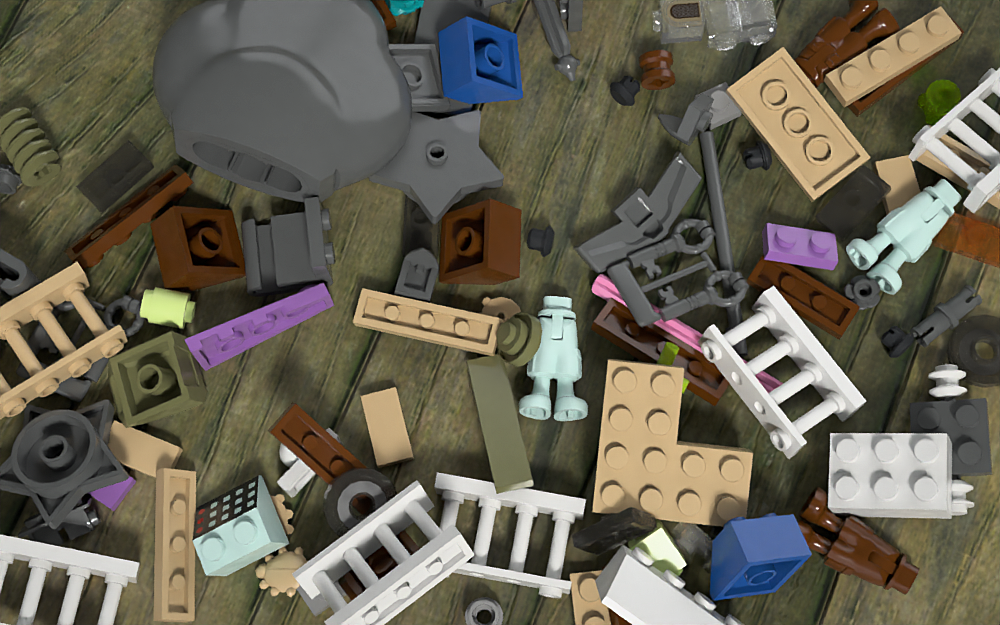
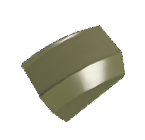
[108,331,208,428]

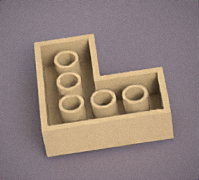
[592,359,753,527]

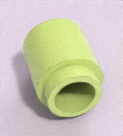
[140,287,196,329]

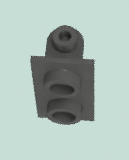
[17,496,101,546]

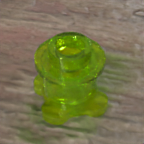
[917,79,961,125]

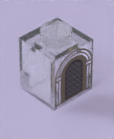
[652,0,705,44]

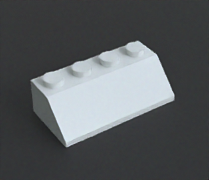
[595,545,744,625]

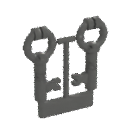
[607,219,749,327]
[16,292,145,402]

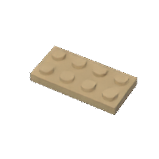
[726,47,871,202]

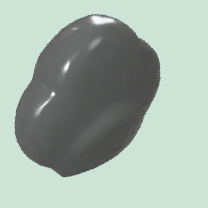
[152,0,412,202]

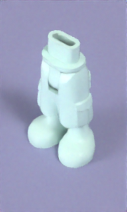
[846,179,962,295]
[519,296,588,421]

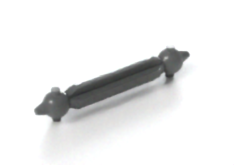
[534,0,580,82]

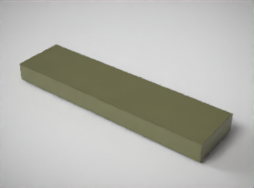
[467,354,534,494]

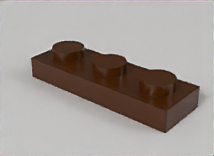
[746,254,860,340]

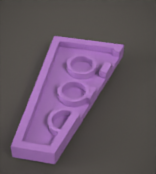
[184,283,334,371]

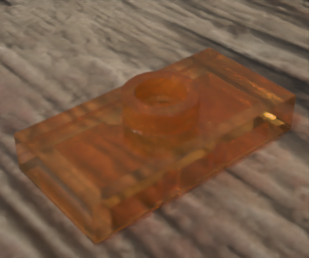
[934,213,1000,268]

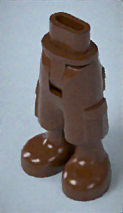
[793,0,900,88]
[796,487,920,595]

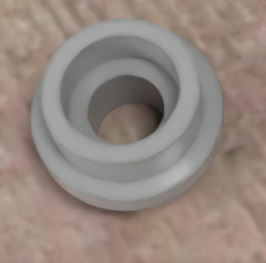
[465,597,503,625]

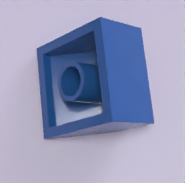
[438,16,523,104]
[710,513,812,601]

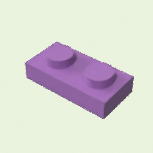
[762,223,838,270]

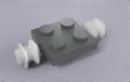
[909,364,992,516]

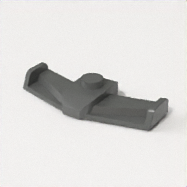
[573,152,702,274]

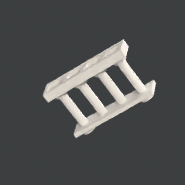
[908,68,1000,213]
[698,286,866,459]
[434,472,586,598]
[292,480,474,625]
[0,534,140,625]

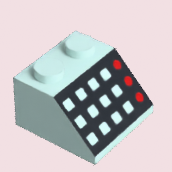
[192,475,290,576]

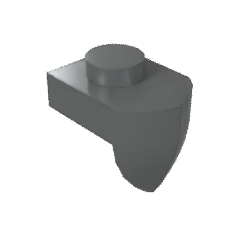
[658,93,714,146]
[394,248,439,303]

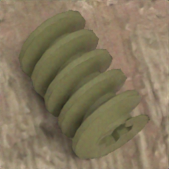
[0,107,61,187]

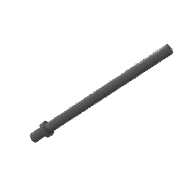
[699,131,748,357]

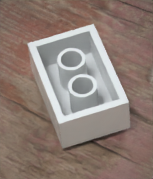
[828,433,952,519]

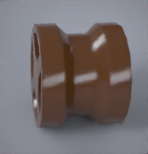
[639,50,676,90]

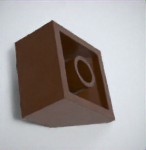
[439,198,522,285]
[150,206,246,290]

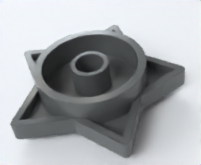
[369,110,504,224]
[0,399,129,529]

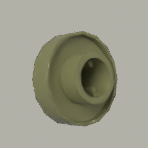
[496,312,542,367]

